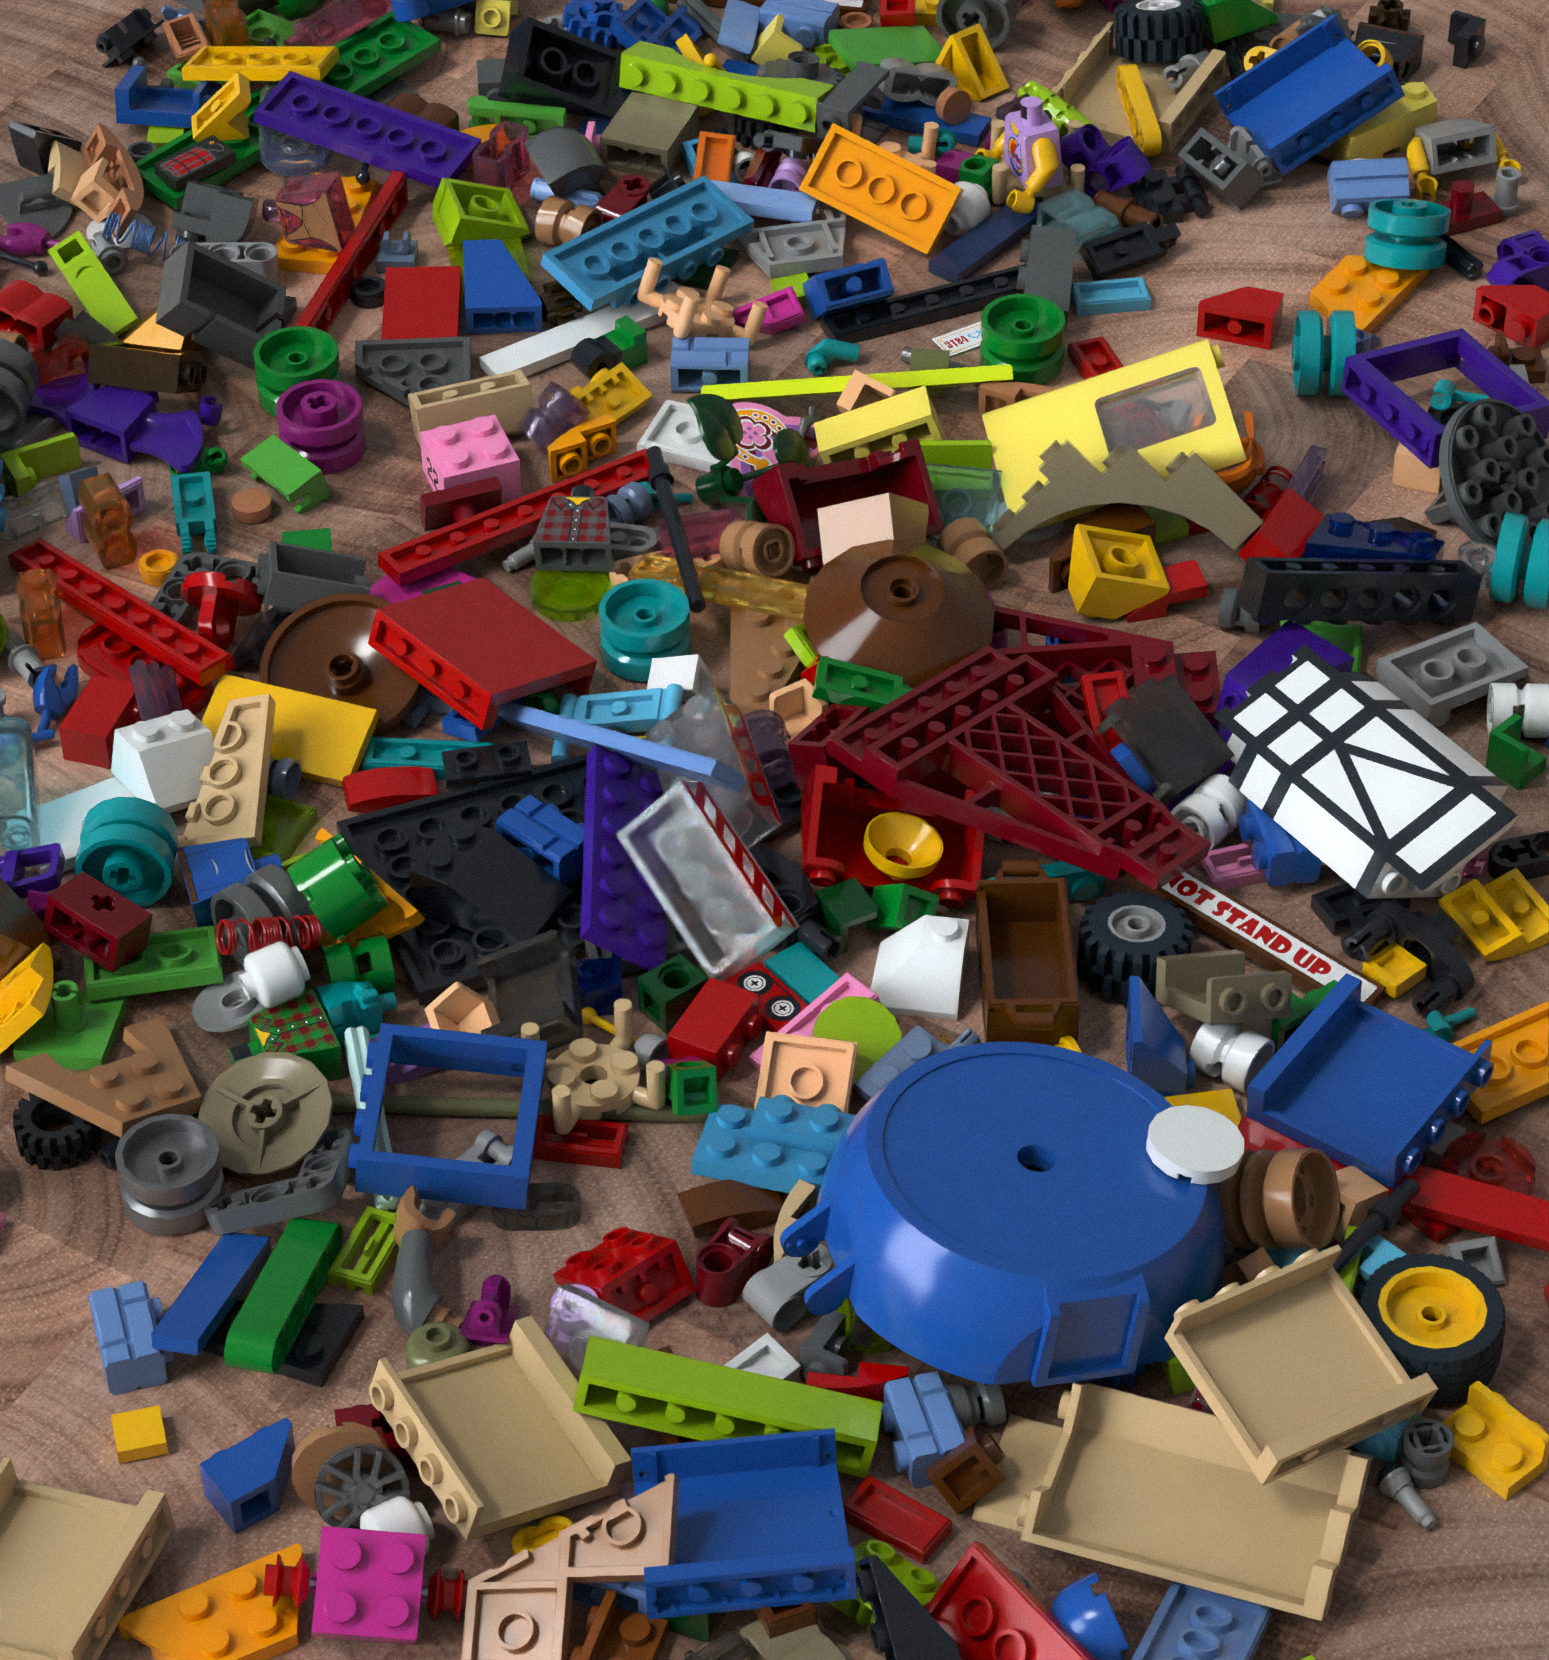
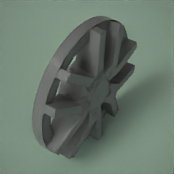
[314,1444,410,1529]

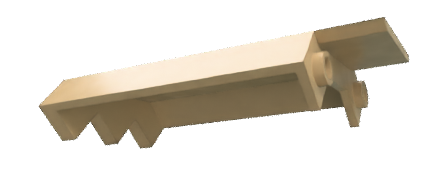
[972,1381,1373,1621]

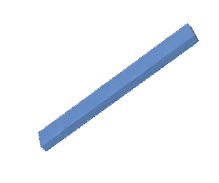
[497,701,746,793]

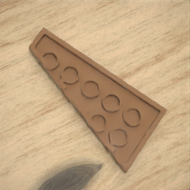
[729,567,817,725]

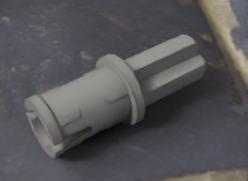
[1163,50,1209,88]
[2,631,46,689]

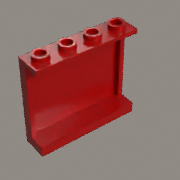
[368,577,597,730]

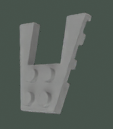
[734,200,847,278]

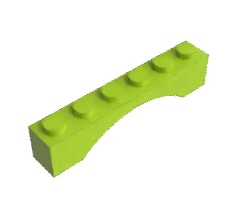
[619,41,835,133]

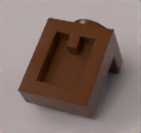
[1488,332,1546,384]
[926,1425,1006,1515]

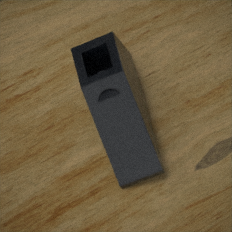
[856,1555,961,1660]

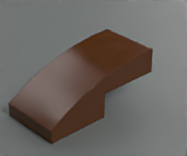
[677,1179,783,1239]

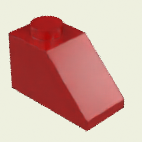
[1196,286,1284,350]

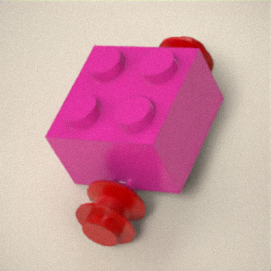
[263,1526,468,1645]

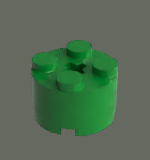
[287,832,390,941]

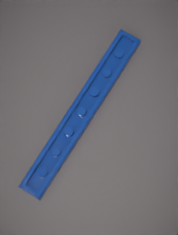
[722,59,991,147]

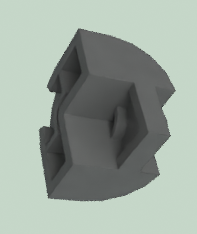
[524,126,609,198]
[171,180,259,243]

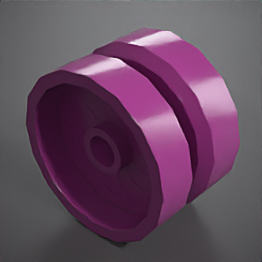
[276,379,366,475]

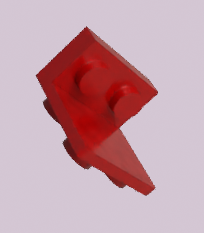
[553,1227,696,1339]

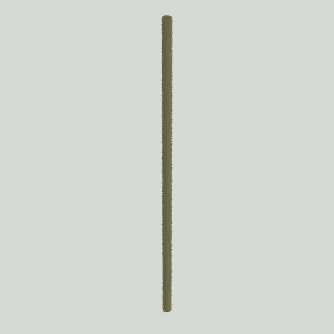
[199,1090,753,1123]

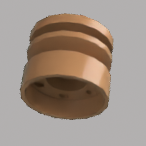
[1219,1148,1340,1251]

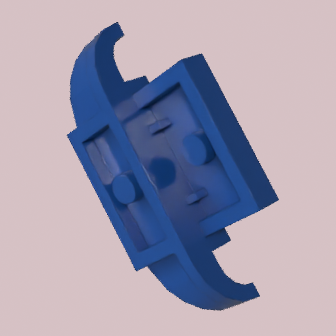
[608,0,703,55]

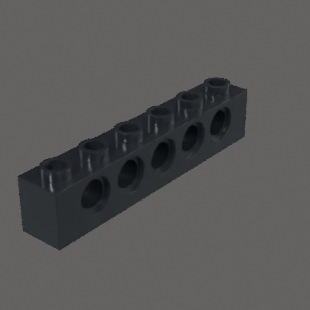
[1237,557,1482,626]

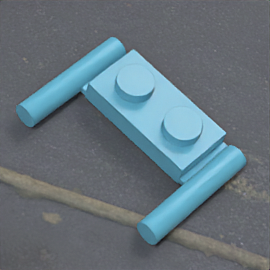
[551,683,683,763]

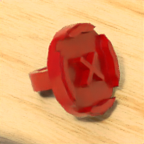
[180,571,263,649]

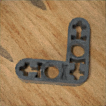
[150,552,264,627]
[204,1128,355,1235]

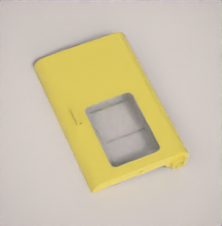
[982,339,1247,533]

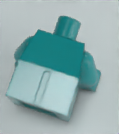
[316,981,397,1046]

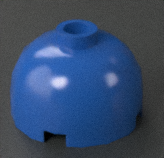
[1050,1571,1130,1660]

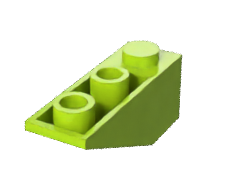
[48,230,140,342]

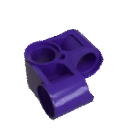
[1060,124,1152,197]
[1486,230,1549,292]

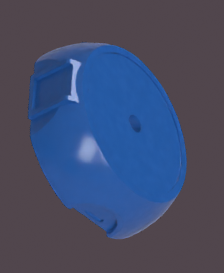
[780,1041,1226,1387]

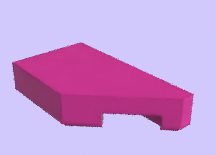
[732,286,807,335]

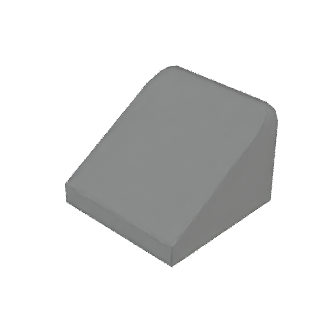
[1442,1236,1506,1285]

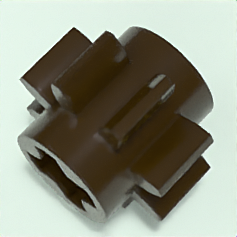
[1368,0,1411,32]
[538,280,583,327]

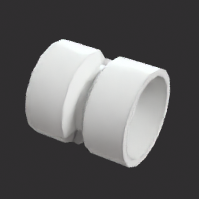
[1487,683,1549,738]
[1171,774,1249,851]
[1189,1023,1275,1094]

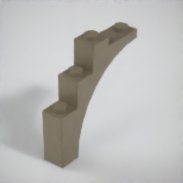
[992,439,1263,550]

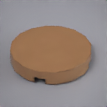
[291,1422,393,1515]

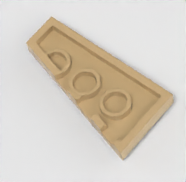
[177,694,276,849]

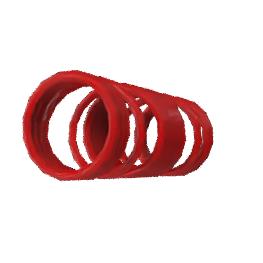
[1244,466,1295,518]
[216,914,322,955]

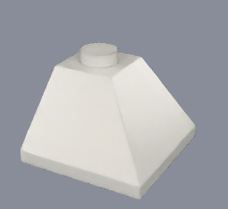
[871,915,970,1021]

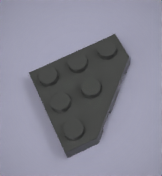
[355,336,471,407]

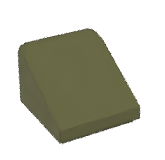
[909,348,950,398]

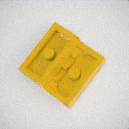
[1438,868,1549,962]
[0,942,54,1054]

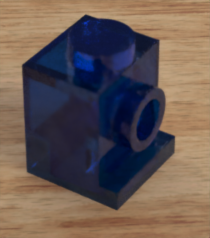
[558,953,623,1017]

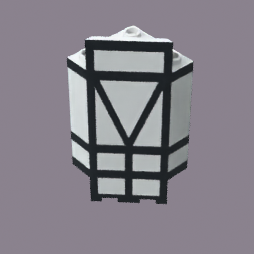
[1213,644,1518,899]

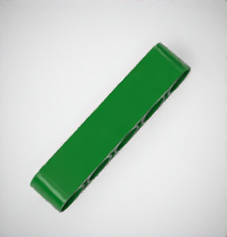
[224,1217,343,1375]

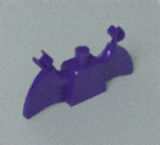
[28,357,223,473]

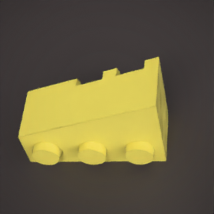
[1328,82,1438,161]
[814,386,947,464]

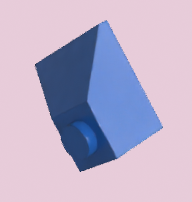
[1125,976,1195,1097]

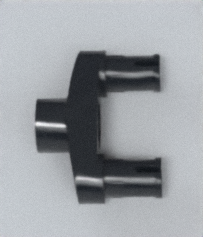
[1344,901,1475,1020]

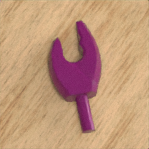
[0,222,61,257]

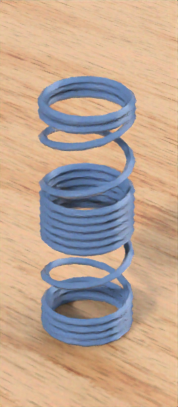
[102,211,189,261]

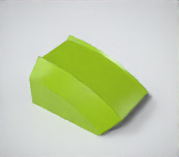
[432,177,533,249]

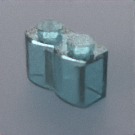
[1036,188,1120,261]

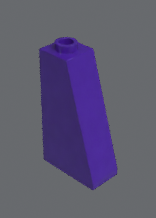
[1216,621,1355,712]

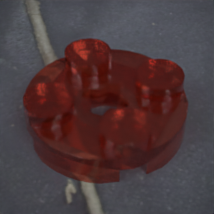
[29,333,90,386]
[1440,1132,1536,1196]

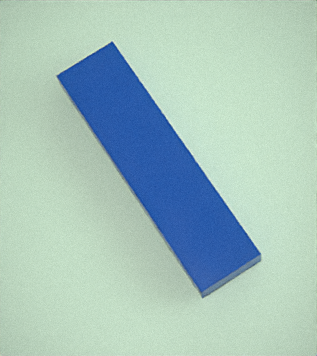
[151,1232,271,1356]

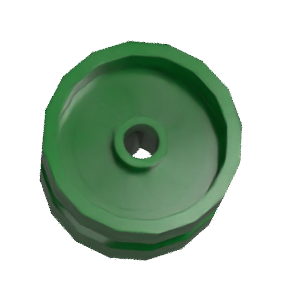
[980,294,1066,385]
[253,326,342,417]

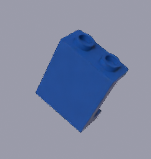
[115,65,222,128]

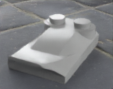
[1376,622,1529,727]

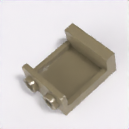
[1156,949,1292,1025]

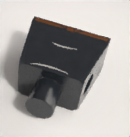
[1354,22,1425,81]

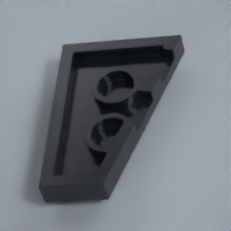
[203,1300,365,1387]

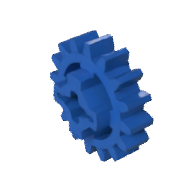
[562,0,627,50]

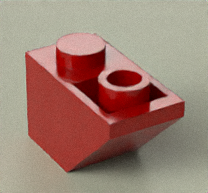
[1473,285,1549,348]

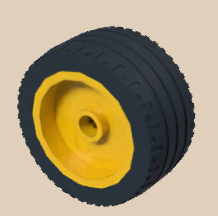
[1358,1253,1506,1407]

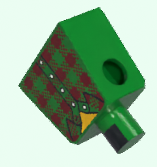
[228,989,344,1081]

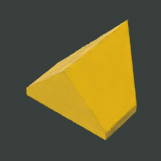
[935,23,1010,101]

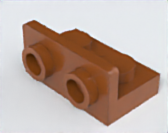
[570,1589,669,1660]

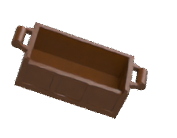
[975,859,1080,1046]

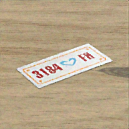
[931,321,982,357]

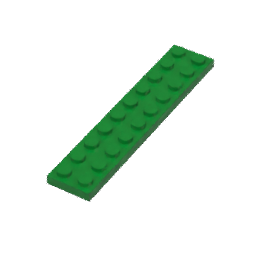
[135,10,441,210]

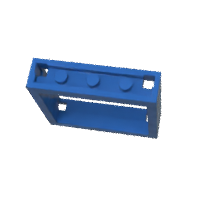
[347,1023,548,1210]

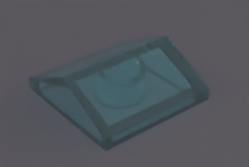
[926,463,1002,541]

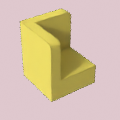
[751,13,803,66]

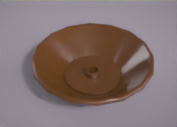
[803,539,995,689]

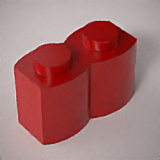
[0,280,74,350]

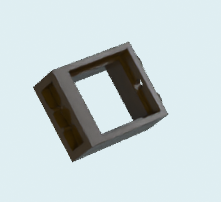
[87,341,208,394]

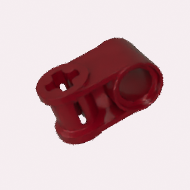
[595,174,651,224]
[696,1217,774,1307]

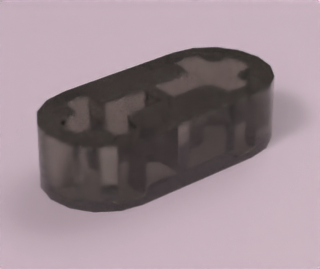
[491,1183,582,1231]

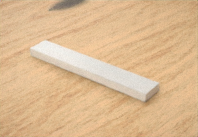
[479,281,679,377]

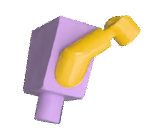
[975,96,1063,214]

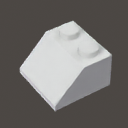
[111,709,215,813]

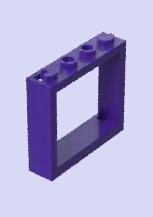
[1341,328,1549,469]

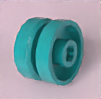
[1364,198,1451,270]
[1291,310,1356,396]
[1489,511,1549,610]
[599,578,691,682]
[75,797,178,907]

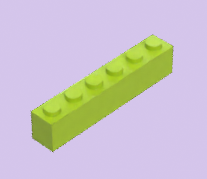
[572,1335,883,1478]

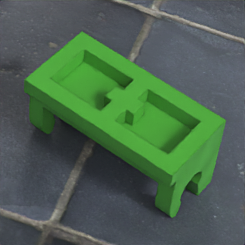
[240,434,331,514]

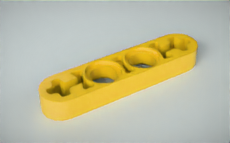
[1116,64,1162,157]

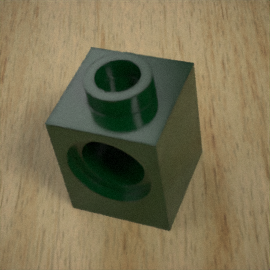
[637,953,709,1035]

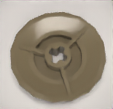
[198,1052,333,1176]

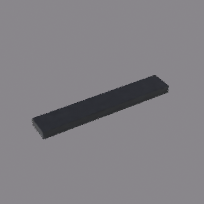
[820,264,1026,343]

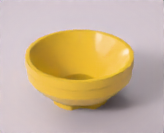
[863,812,944,881]

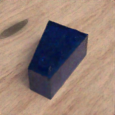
[1303,512,1445,560]

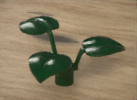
[686,394,815,523]

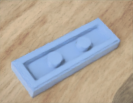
[717,0,760,54]
[711,180,818,223]

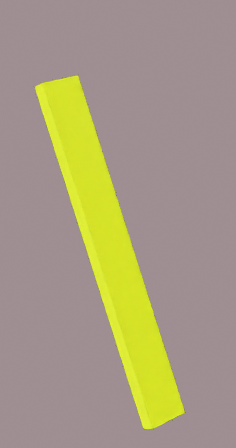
[701,364,1013,402]

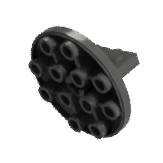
[1424,399,1549,555]

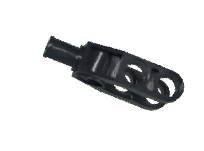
[681,837,844,962]

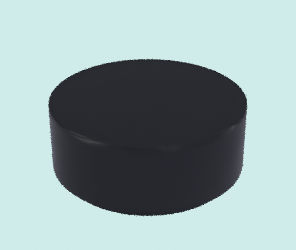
[350,276,385,309]

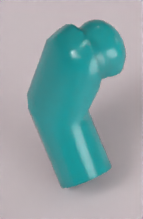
[908,128,957,156]
[804,338,860,376]

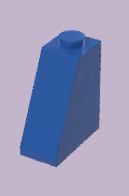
[463,239,542,334]

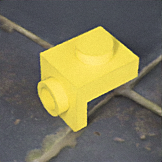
[474,0,519,36]

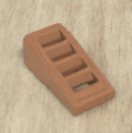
[161,12,210,64]

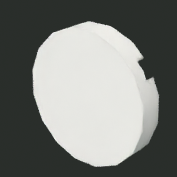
[1146,1105,1244,1185]

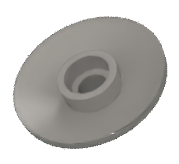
[192,970,266,1032]

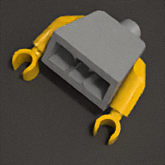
[1407,118,1521,202]

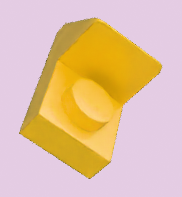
[191,72,251,142]

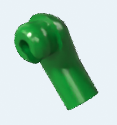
[168,447,228,475]

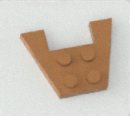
[5,1015,201,1138]

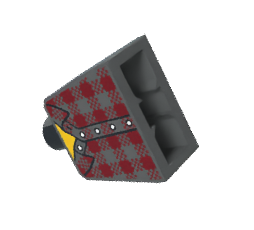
[533,485,614,572]

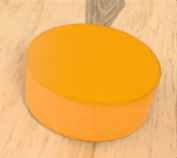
[138,549,179,586]

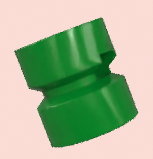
[322,935,396,994]

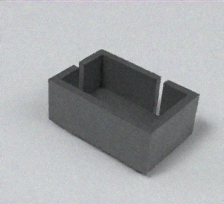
[155,240,287,370]

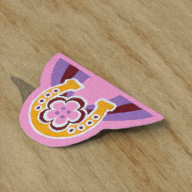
[730,402,819,506]

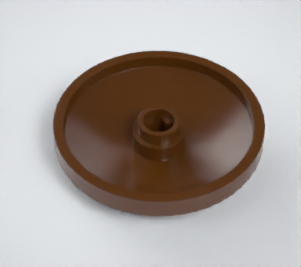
[259,593,424,737]

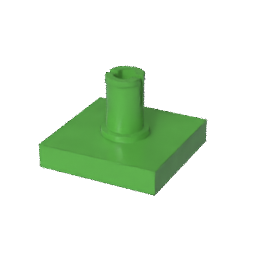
[13,980,128,1071]

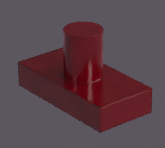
[1438,180,1502,236]
[420,477,502,531]

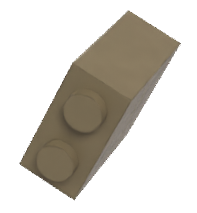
[600,91,700,179]

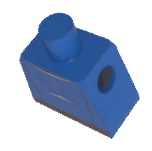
[176,838,283,927]

